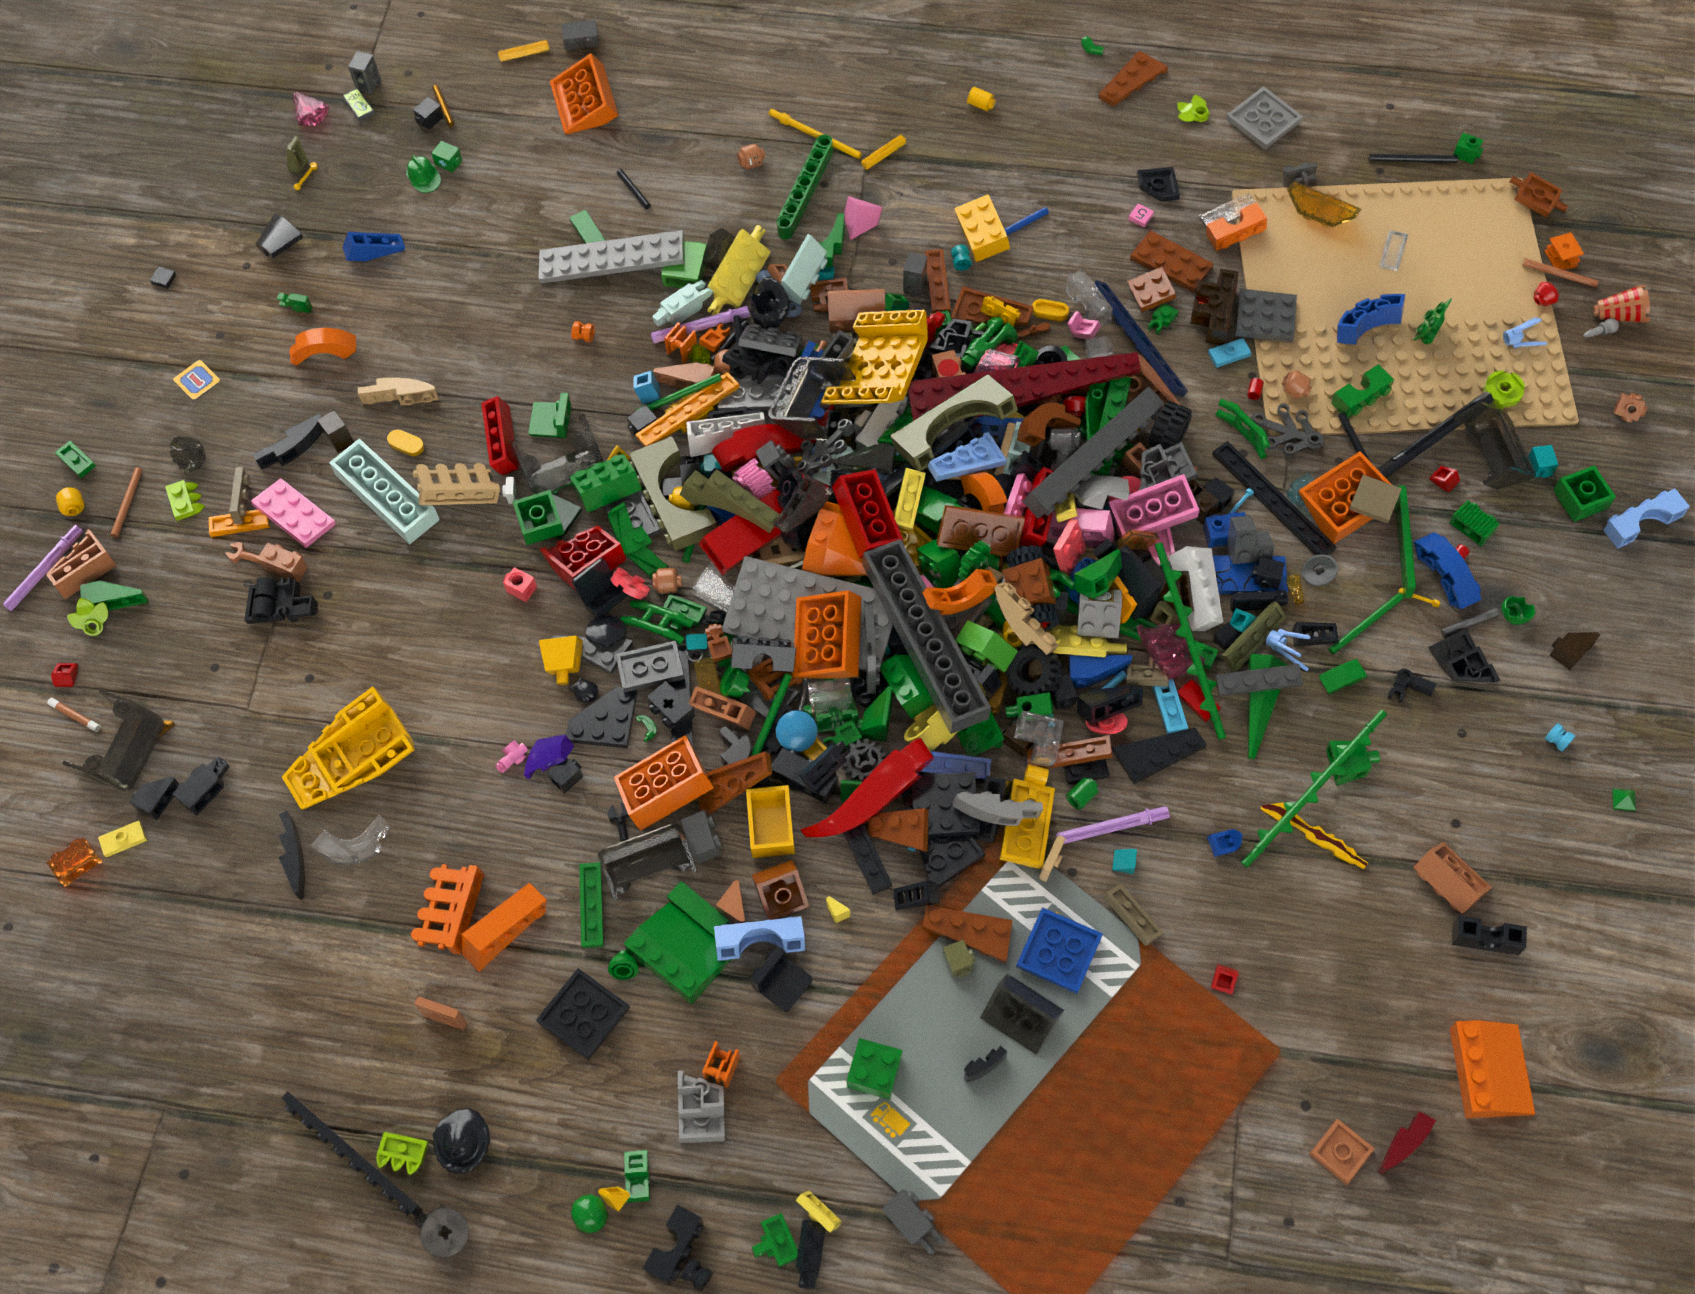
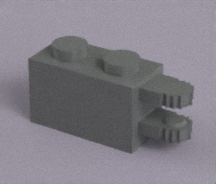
[882,1190,946,1255]

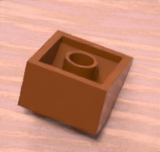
[751,860,809,920]

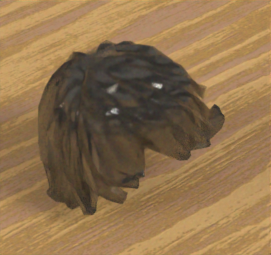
[170,436,206,475]

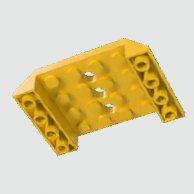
[821,310,928,404]

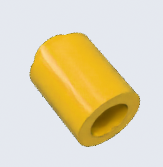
[967,87,996,111]
[1002,620,1022,647]

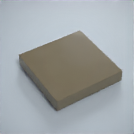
[1349,475,1402,524]

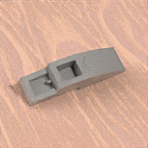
[953,791,1043,826]

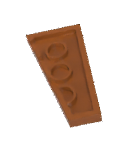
[1098,51,1168,106]
[951,286,1034,326]
[698,752,772,815]
[922,905,1013,964]

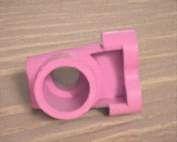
[495,740,528,773]

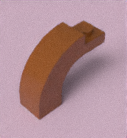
[1017,403,1081,447]

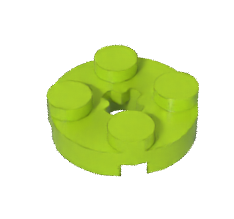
[1483,370,1525,409]

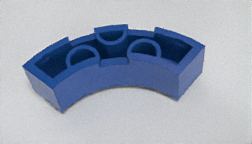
[1337,294,1405,345]
[1414,533,1482,609]

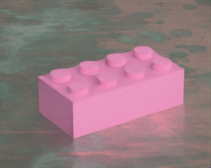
[1108,474,1199,544]

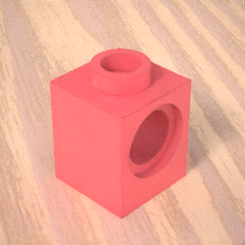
[503,567,537,602]

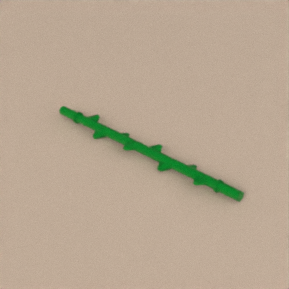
[1155,542,1226,740]
[1241,709,1387,868]

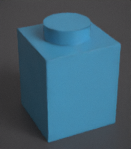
[634,370,660,405]

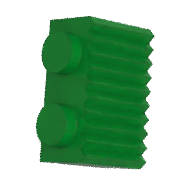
[1449,500,1500,547]

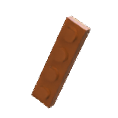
[925,249,951,314]
[1027,735,1113,769]

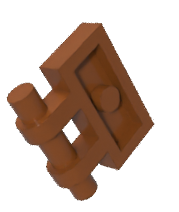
[810,278,848,313]

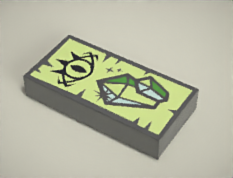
[342,88,375,122]

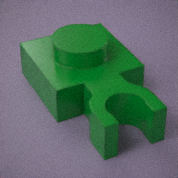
[277,293,313,313]
[1148,303,1179,335]
[823,720,863,747]

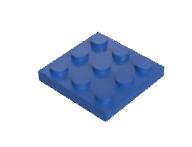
[1016,907,1103,994]

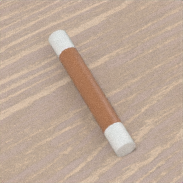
[47,698,101,732]

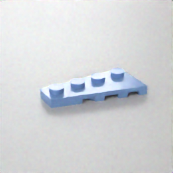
[928,432,1007,481]

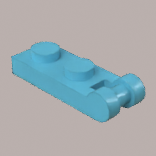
[1151,678,1188,734]

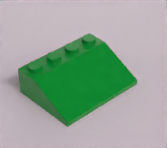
[623,902,732,1005]

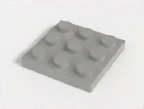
[1226,86,1303,150]

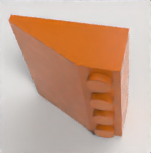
[550,53,619,135]
[1298,452,1392,544]
[792,590,862,679]
[614,735,714,831]
[1450,1020,1535,1118]

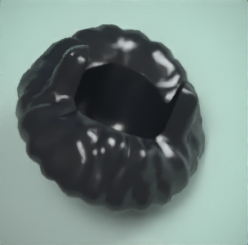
[749,278,790,329]
[433,1108,491,1174]

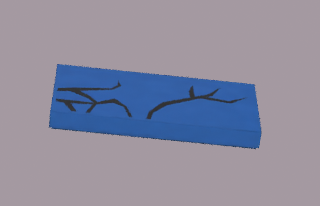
[1213,555,1288,594]

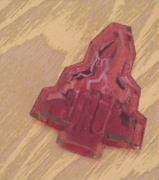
[292,91,330,127]

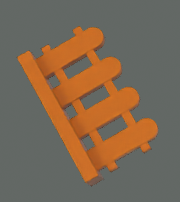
[411,864,485,955]

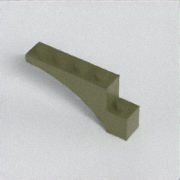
[680,470,782,533]

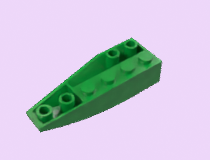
[1085,377,1131,476]

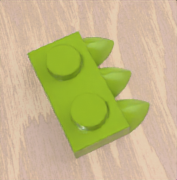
[165,480,205,521]
[376,1132,429,1175]

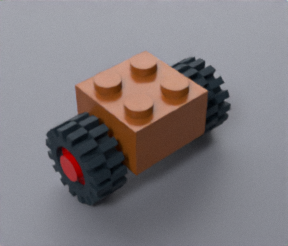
[1003,545,1059,632]

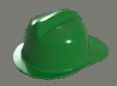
[406,155,441,193]
[720,664,751,698]

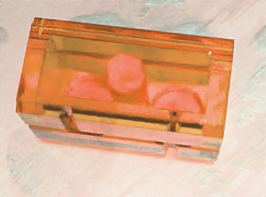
[46,837,102,886]

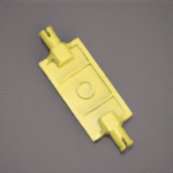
[708,225,771,315]
[1017,624,1127,657]

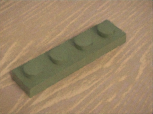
[1221,602,1287,671]

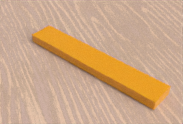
[635,372,740,447]

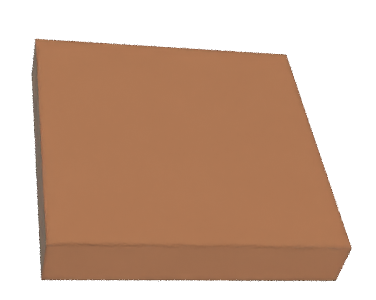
[414,996,467,1031]
[1309,1118,1375,1185]

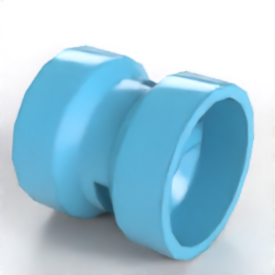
[1545,723,1575,752]

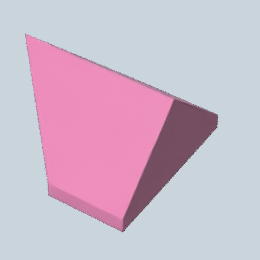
[844,196,883,240]

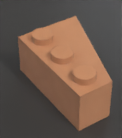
[46,529,117,600]

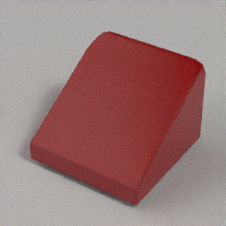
[1429,466,1460,492]
[50,663,78,687]
[1211,964,1239,995]

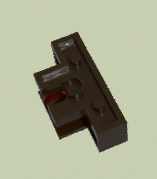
[1190,269,1239,345]

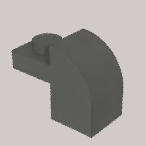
[719,726,752,766]

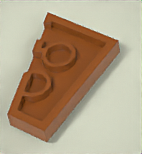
[868,808,929,852]

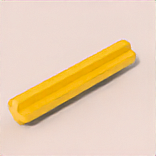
[498,40,549,61]
[861,135,906,170]

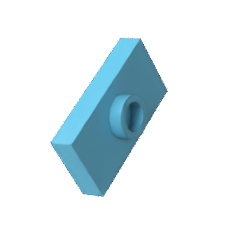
[1208,338,1252,368]

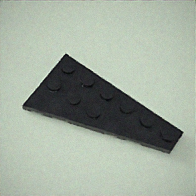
[901,772,985,888]

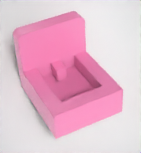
[1068,311,1101,340]

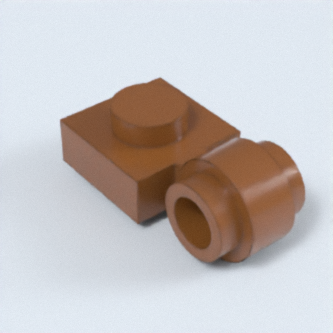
[705,623,732,663]

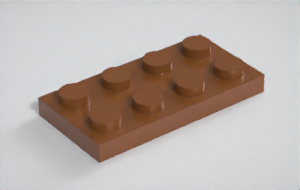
[1130,230,1214,293]
[936,505,1025,556]

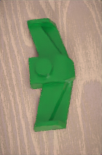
[607,503,669,578]

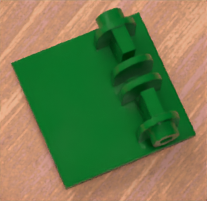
[1413,298,1452,345]
[812,689,859,733]
[957,711,1005,757]

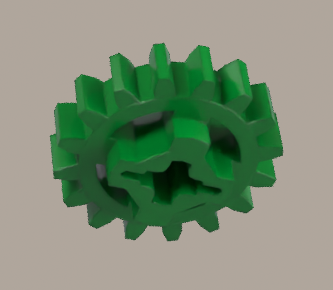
[958,541,992,581]

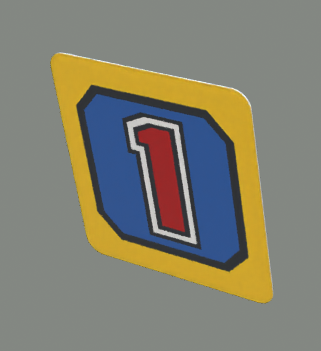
[173,360,220,399]

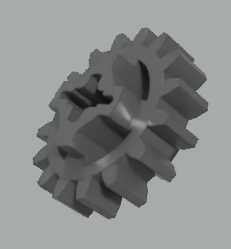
[842,739,886,782]

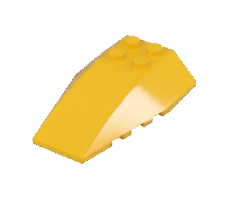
[282,687,415,810]

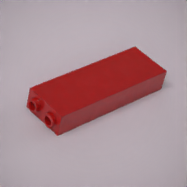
[699,488,818,576]

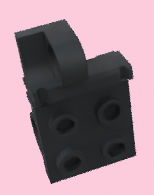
[722,341,796,384]
[244,577,318,624]

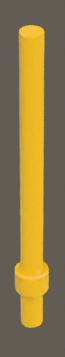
[768,108,862,159]

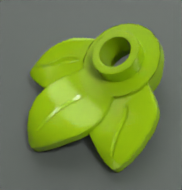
[1177,95,1209,122]
[67,598,109,636]

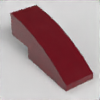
[1378,1111,1436,1174]

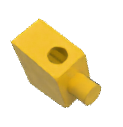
[539,636,583,685]

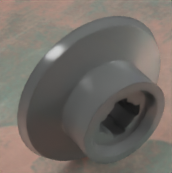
[1301,554,1338,586]

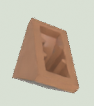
[716,880,746,924]

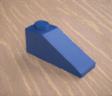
[343,232,405,262]
[1068,655,1132,689]

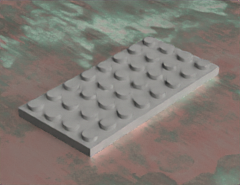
[722,556,893,673]

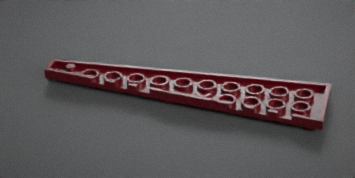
[908,352,1141,421]

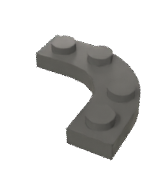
[864,606,880,694]

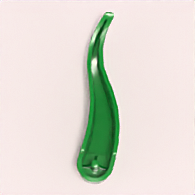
[915,486,964,534]

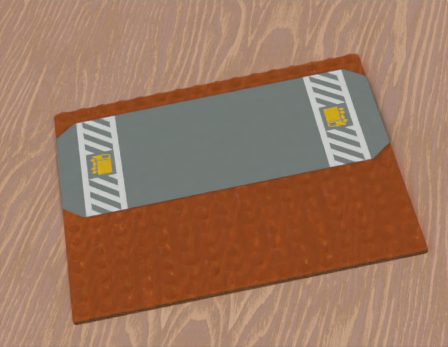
[776,830,1280,1294]

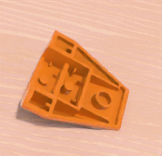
[802,501,868,576]

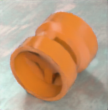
[571,321,595,343]

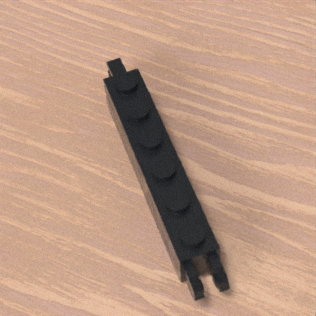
[881,415,983,510]

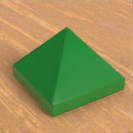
[1612,788,1636,811]

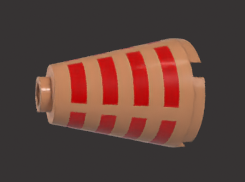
[1593,285,1650,323]

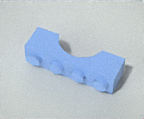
[1603,489,1690,549]
[714,917,805,961]

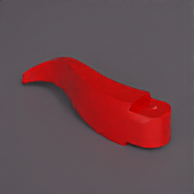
[712,404,835,472]
[800,738,934,838]

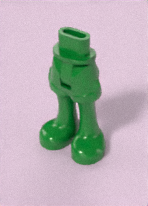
[961,317,1018,370]

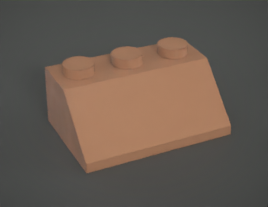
[828,289,885,332]
[1413,842,1492,915]

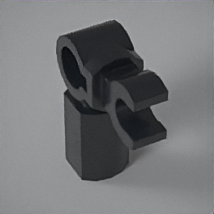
[1388,668,1437,703]

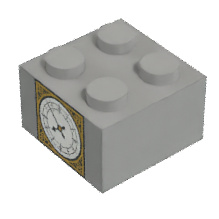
[1077,589,1122,638]

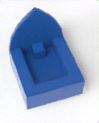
[1207,829,1243,857]

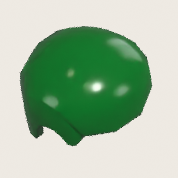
[1501,596,1536,626]
[571,1194,608,1234]

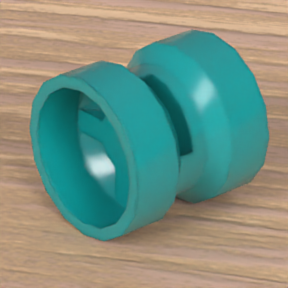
[951,244,972,271]

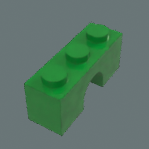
[1331,364,1394,418]

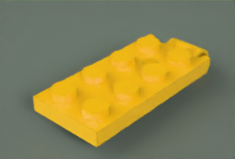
[999,764,1055,869]

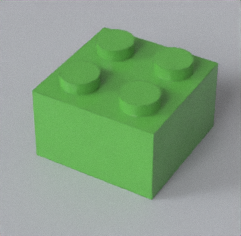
[955,620,1018,672]

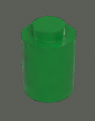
[1065,778,1098,810]

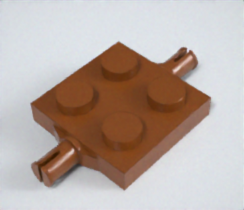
[1509,172,1569,218]

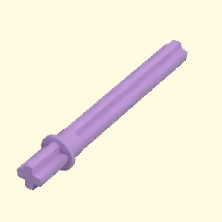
[651,306,750,343]
[3,525,84,611]
[1056,806,1170,844]

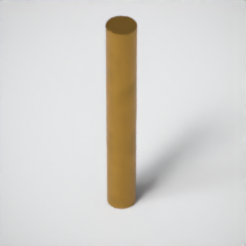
[432,85,455,127]

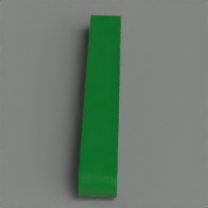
[776,134,833,240]

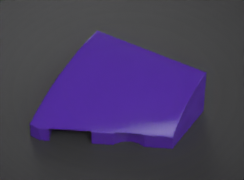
[524,734,575,779]

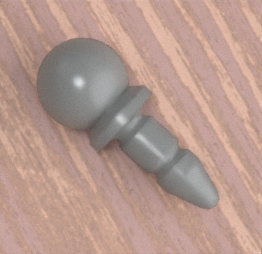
[1583,318,1619,337]

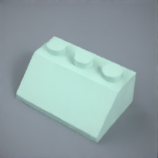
[781,234,828,305]

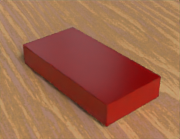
[1177,679,1221,723]

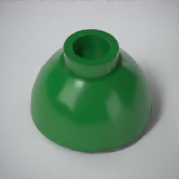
[608,950,639,980]

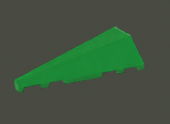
[1247,654,1287,759]

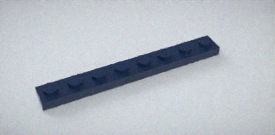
[1091,280,1188,396]

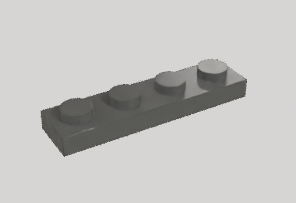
[1215,664,1303,697]

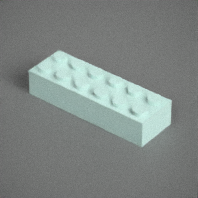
[329,439,439,545]

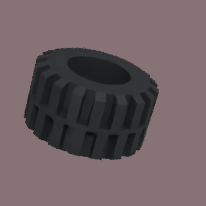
[1149,401,1192,450]
[1005,644,1063,696]

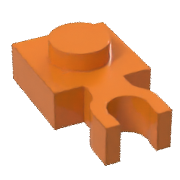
[699,323,731,352]

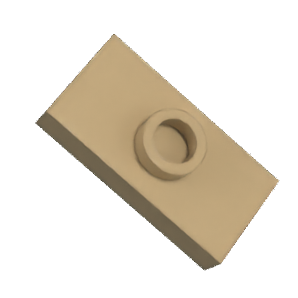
[1039,835,1066,882]

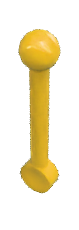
[294,162,318,191]
[1398,588,1441,607]

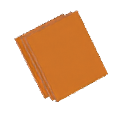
[1544,232,1584,270]
[664,322,698,364]
[702,1041,740,1088]

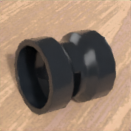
[681,1258,714,1292]

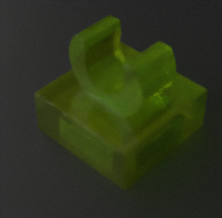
[688,344,710,365]

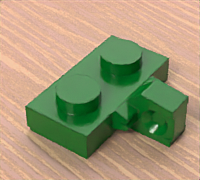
[663,594,707,634]
[752,1213,798,1267]

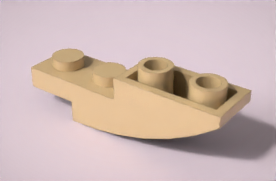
[358,377,439,405]
[995,582,1059,655]

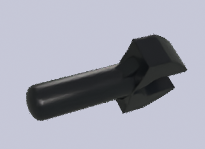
[608,803,630,843]

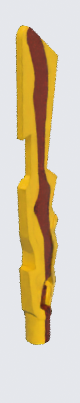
[1260,802,1368,870]

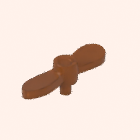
[1017,322,1050,338]

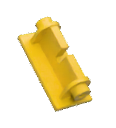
[981,296,1021,328]

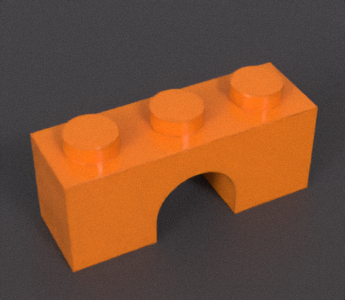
[1206,202,1267,251]

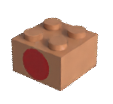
[931,350,965,378]

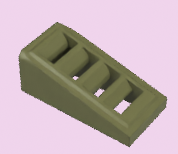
[286,136,308,174]

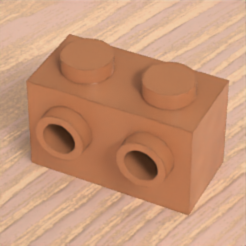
[257,543,308,583]

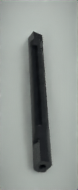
[1377,392,1494,478]

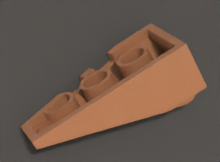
[1127,355,1180,418]

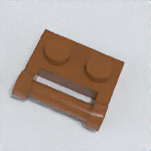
[747,658,802,701]

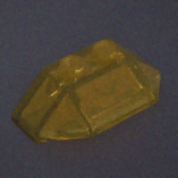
[1287,181,1362,227]

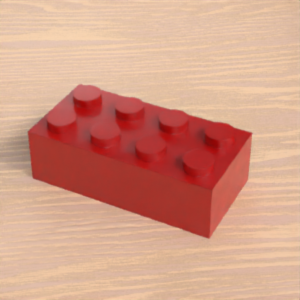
[832,469,903,559]

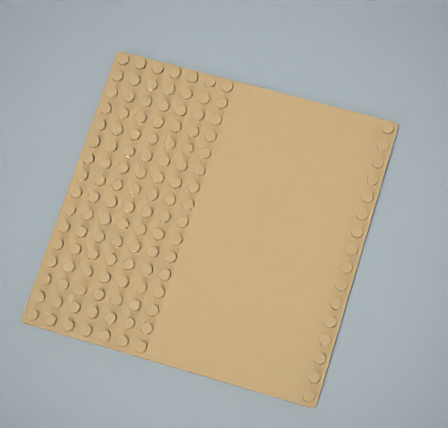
[1232,178,1579,437]

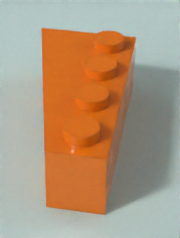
[462,883,547,972]

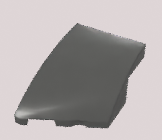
[1139,442,1198,491]

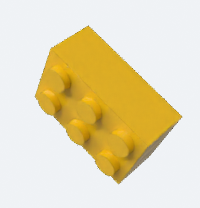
[954,194,1010,262]
[746,785,795,858]

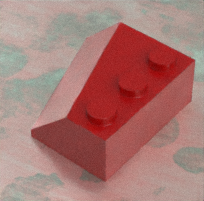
[540,525,626,590]

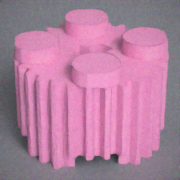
[732,458,776,500]

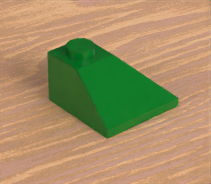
[858,687,892,742]

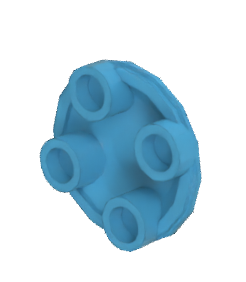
[776,710,817,752]

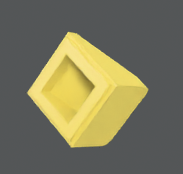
[826,896,850,923]

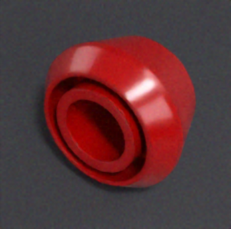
[1533,282,1559,306]
[1063,396,1086,418]

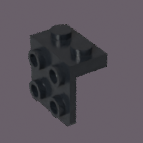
[572,558,629,618]
[751,946,813,1012]

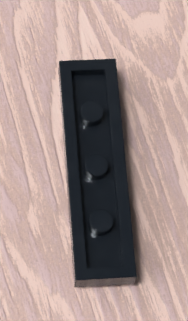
[843,824,892,895]

